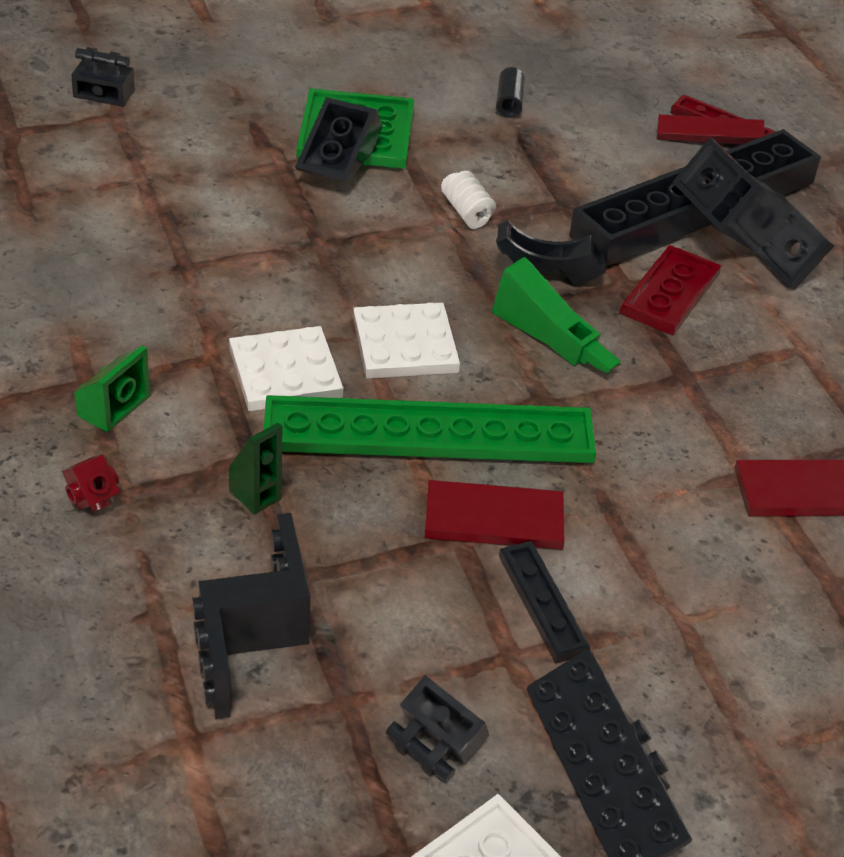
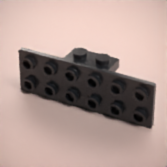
[527,649,692,857]

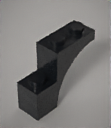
[496,220,606,287]

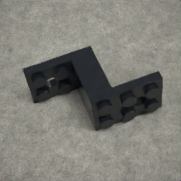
[673,138,835,290]
[192,513,311,719]

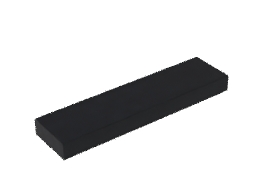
[499,541,590,664]

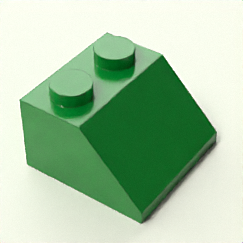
[74,345,150,433]

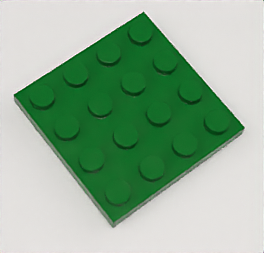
[296,88,414,169]

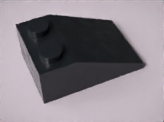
[295,97,383,183]

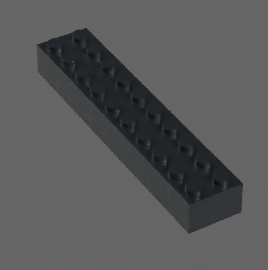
[569,129,821,267]

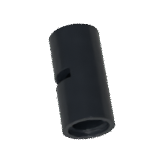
[496,67,525,118]

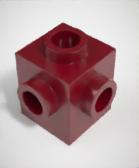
[62,454,120,511]

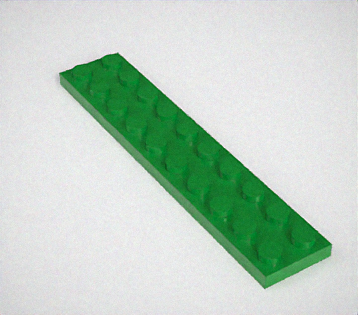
[264,395,596,463]

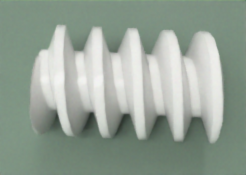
[441,171,496,230]

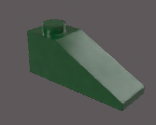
[229,423,283,515]

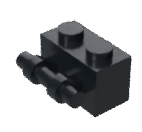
[71,47,135,107]
[386,675,490,782]

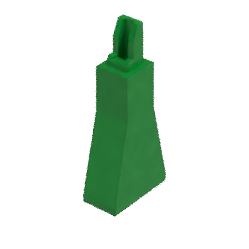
[491,257,621,373]

